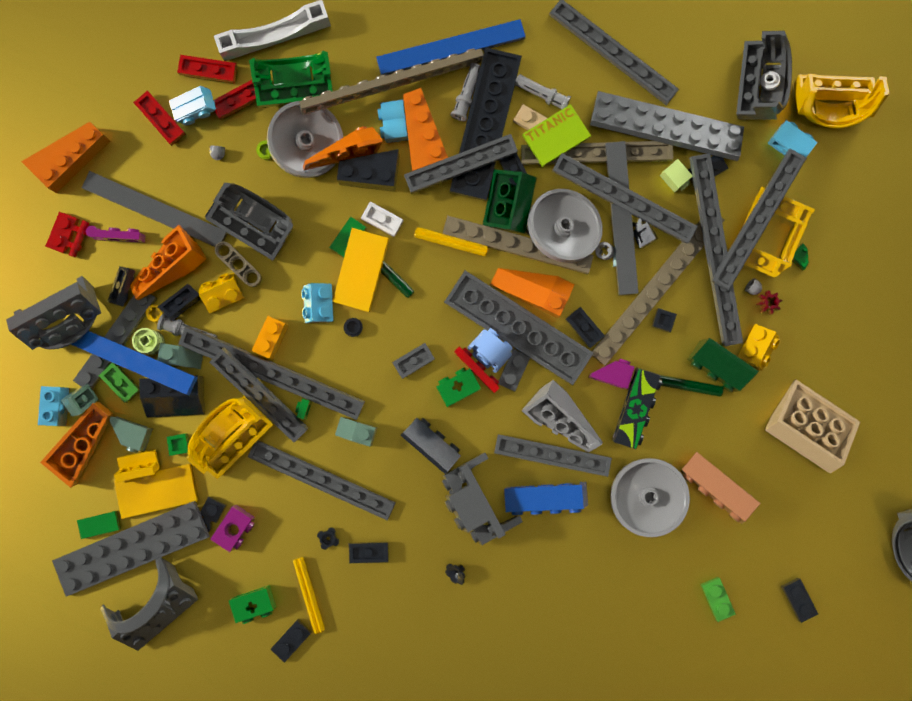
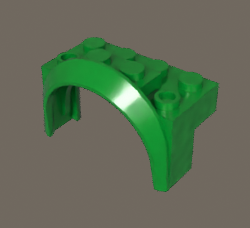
[249,51,333,108]

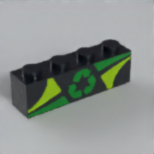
[612,367,662,449]

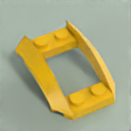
[744,187,815,278]

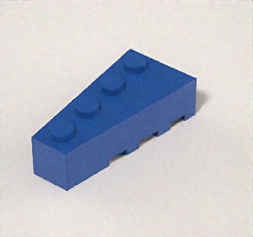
[504,482,588,515]

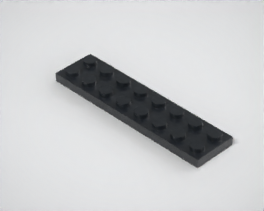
[450,47,522,201]

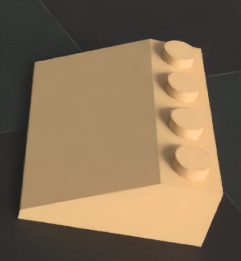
[765,379,860,473]

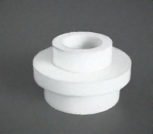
[760,71,780,91]

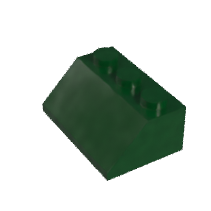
[482,169,537,234]
[687,338,759,392]

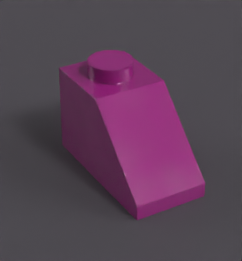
[588,359,635,389]

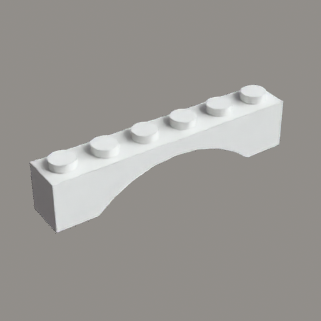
[214,0,331,61]

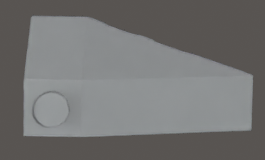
[522,380,603,452]

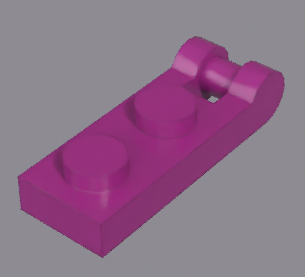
[86,226,145,243]

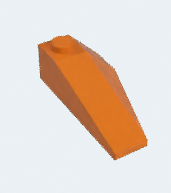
[303,126,383,170]
[130,225,206,300]

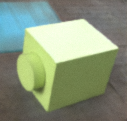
[660,159,692,193]

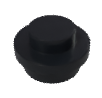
[344,318,363,337]

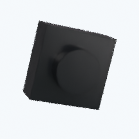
[652,308,677,333]

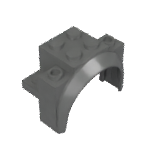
[442,453,523,545]

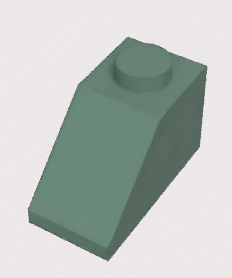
[157,343,203,369]
[61,384,99,416]
[110,417,153,453]
[335,417,377,447]

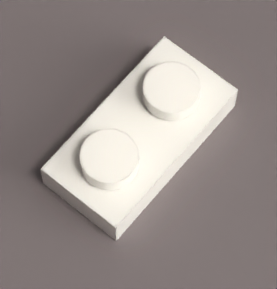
[361,202,404,237]

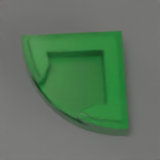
[792,243,809,271]

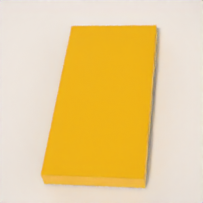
[333,228,390,312]
[114,464,199,519]

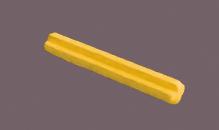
[415,227,488,256]
[293,557,325,634]

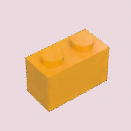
[252,316,289,360]

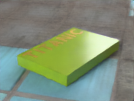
[522,104,591,167]

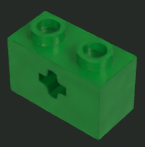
[436,367,481,407]
[229,585,276,624]

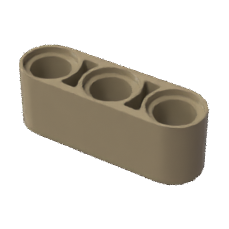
[215,242,262,287]

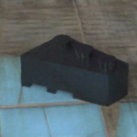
[337,149,400,192]

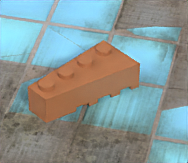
[681,452,761,524]

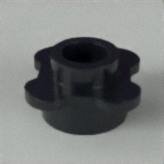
[317,527,339,550]

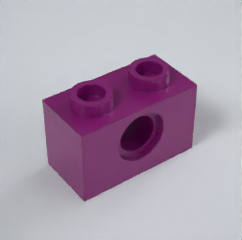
[210,505,255,552]

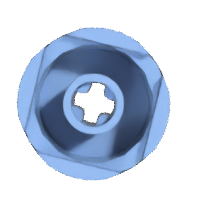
[468,328,513,373]

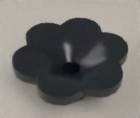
[445,564,465,585]

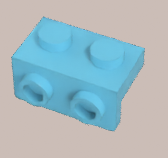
[301,283,333,323]

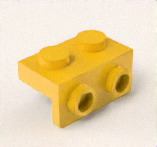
[199,273,244,314]
[738,324,780,371]
[114,450,160,483]

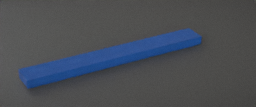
[376,19,525,75]
[71,331,198,396]

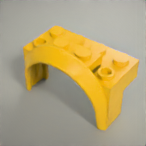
[794,74,890,128]
[187,396,273,479]

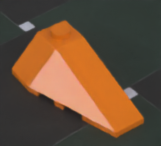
[490,268,575,319]

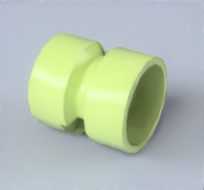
[132,328,165,355]

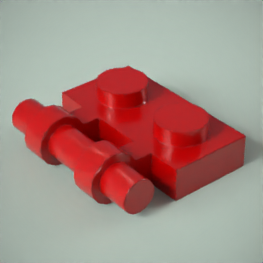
[45,211,90,258]

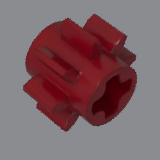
[756,290,783,315]

